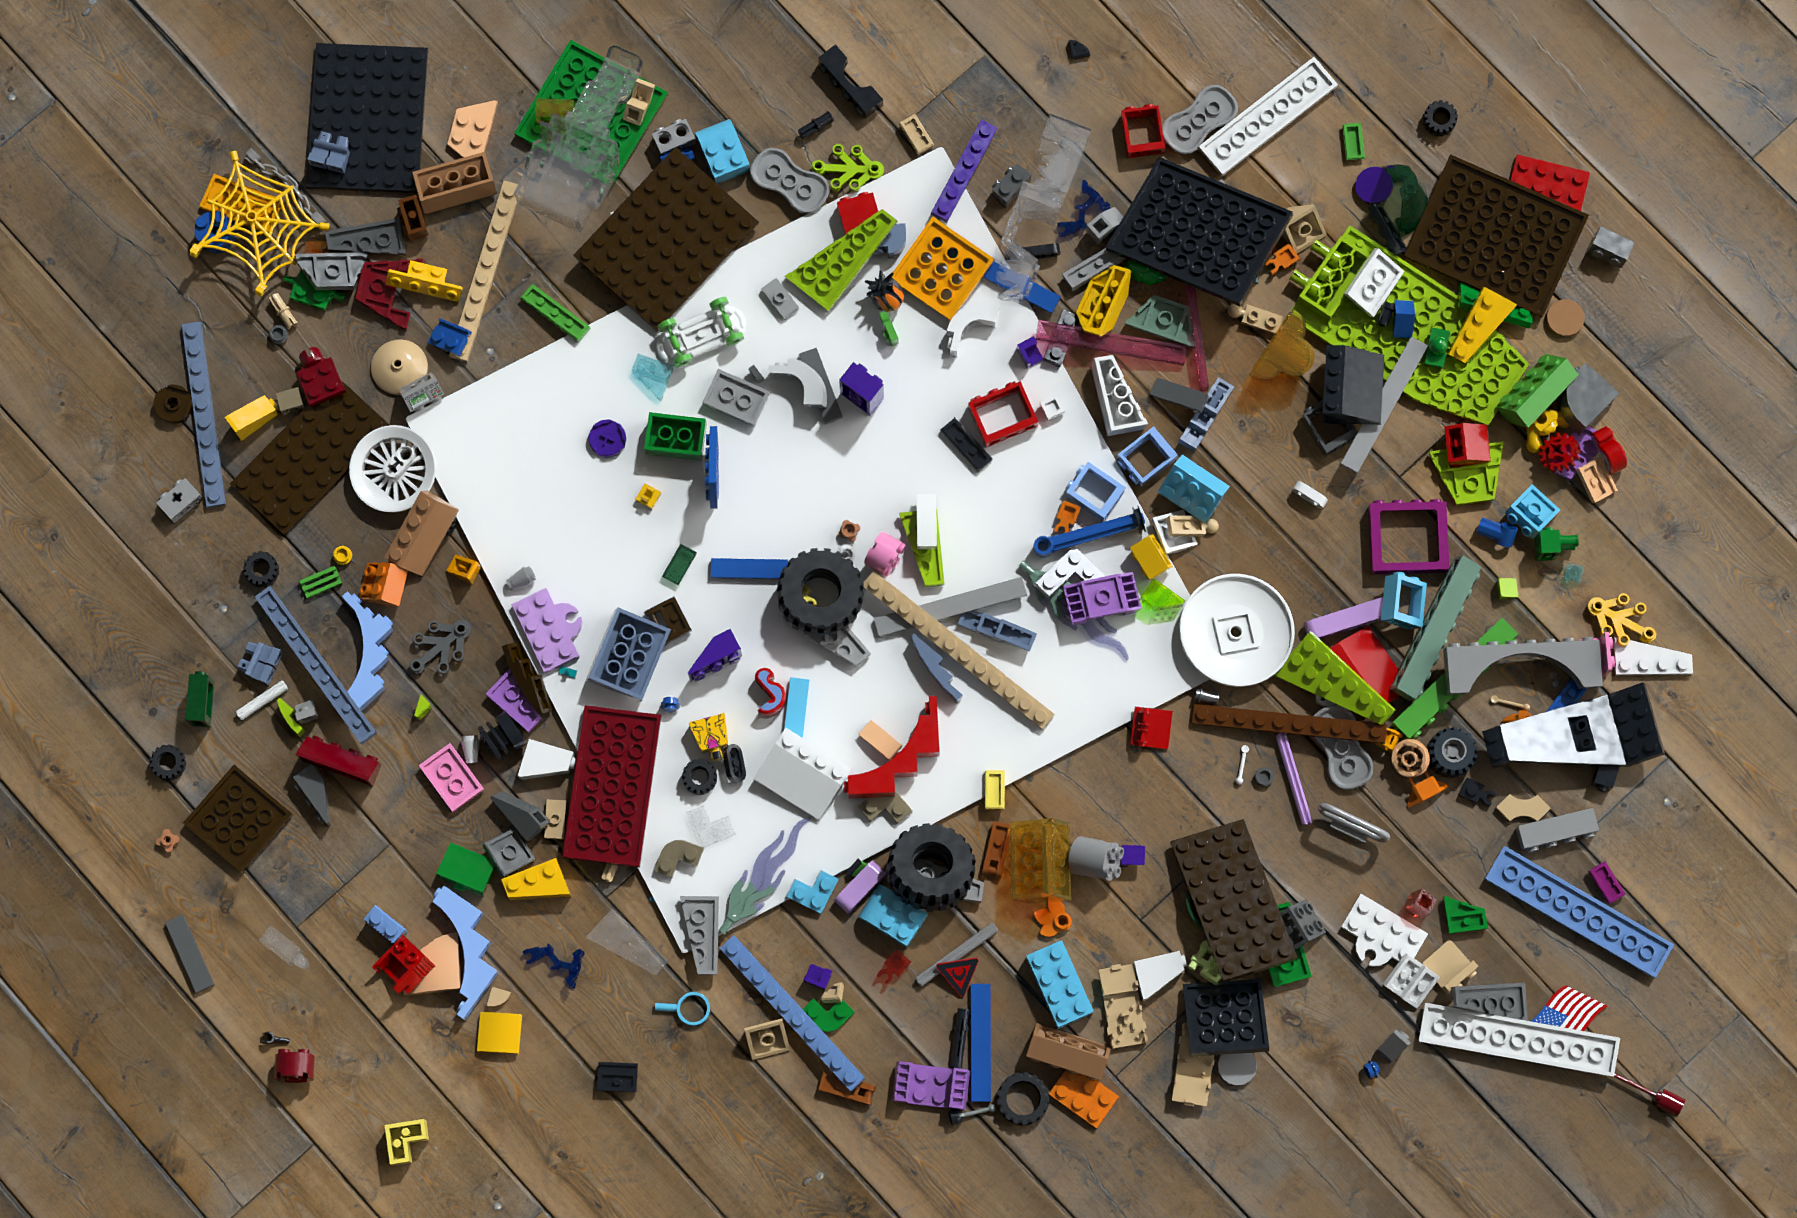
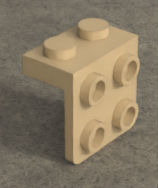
[1422,941,1478,994]

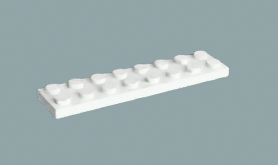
[1198,57,1338,176]

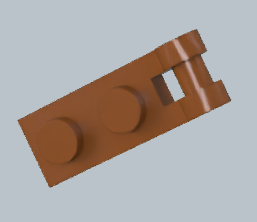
[982,821,1013,878]
[818,1071,877,1105]

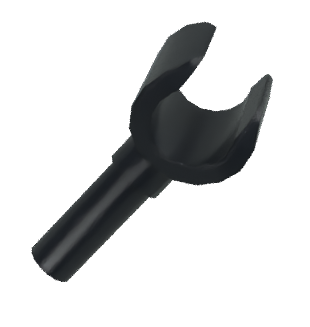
[260,1032,290,1044]

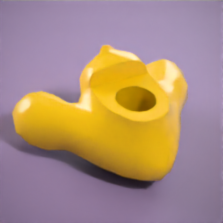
[1526,409,1569,453]

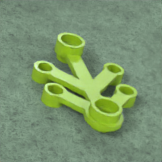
[811,144,884,192]

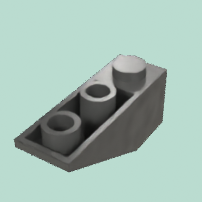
[293,764,331,826]
[490,791,550,841]

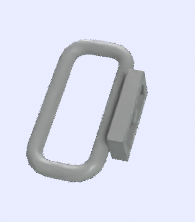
[1318,803,1390,844]

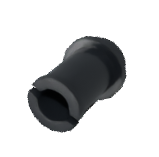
[1376,302,1395,327]

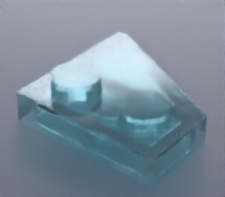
[632,354,674,401]

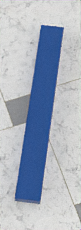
[932,238,1061,314]

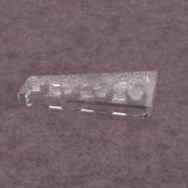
[586,909,669,976]

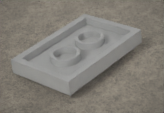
[702,369,770,427]

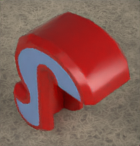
[1591,426,1627,475]
[755,668,786,717]

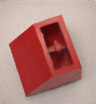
[1444,423,1491,468]

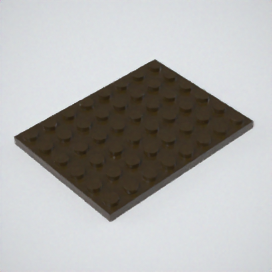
[573,147,759,332]
[1404,154,1589,318]

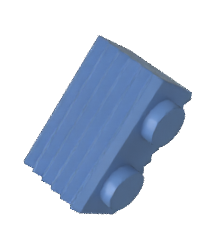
[364,905,408,944]

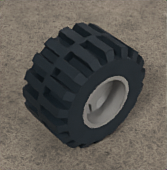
[1427,727,1478,778]

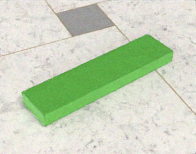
[520,284,591,343]

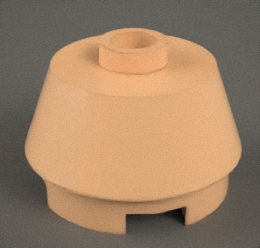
[1392,739,1430,777]

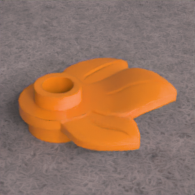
[1034,898,1072,937]

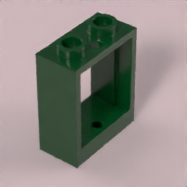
[185,671,215,727]

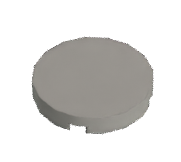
[1217,1053,1257,1086]

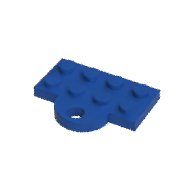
[705,426,719,509]

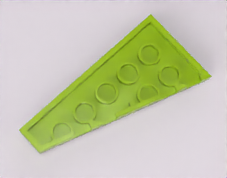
[784,209,898,311]
[1274,632,1395,725]

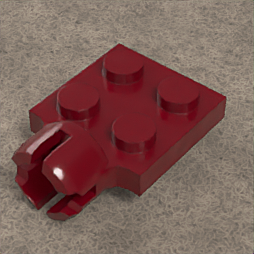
[296,347,346,407]

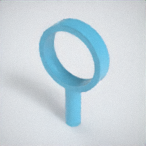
[655,992,710,1026]

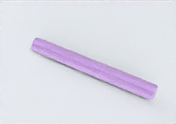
[1276,733,1312,826]

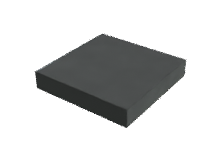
[482,828,536,878]

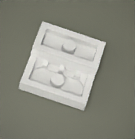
[1383,953,1440,1008]

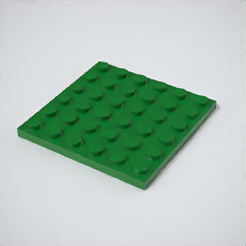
[514,39,668,188]

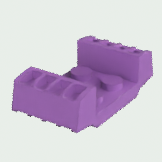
[1063,572,1142,626]
[891,1061,970,1110]

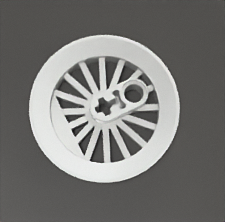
[349,425,436,512]

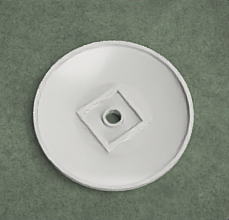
[1180,574,1295,687]

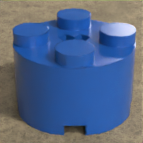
[194,211,236,254]

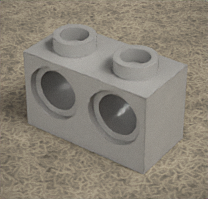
[652,119,696,156]

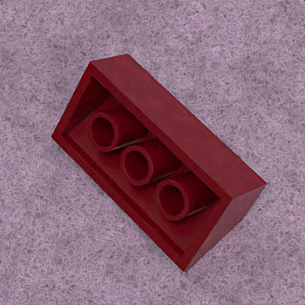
[296,735,381,786]

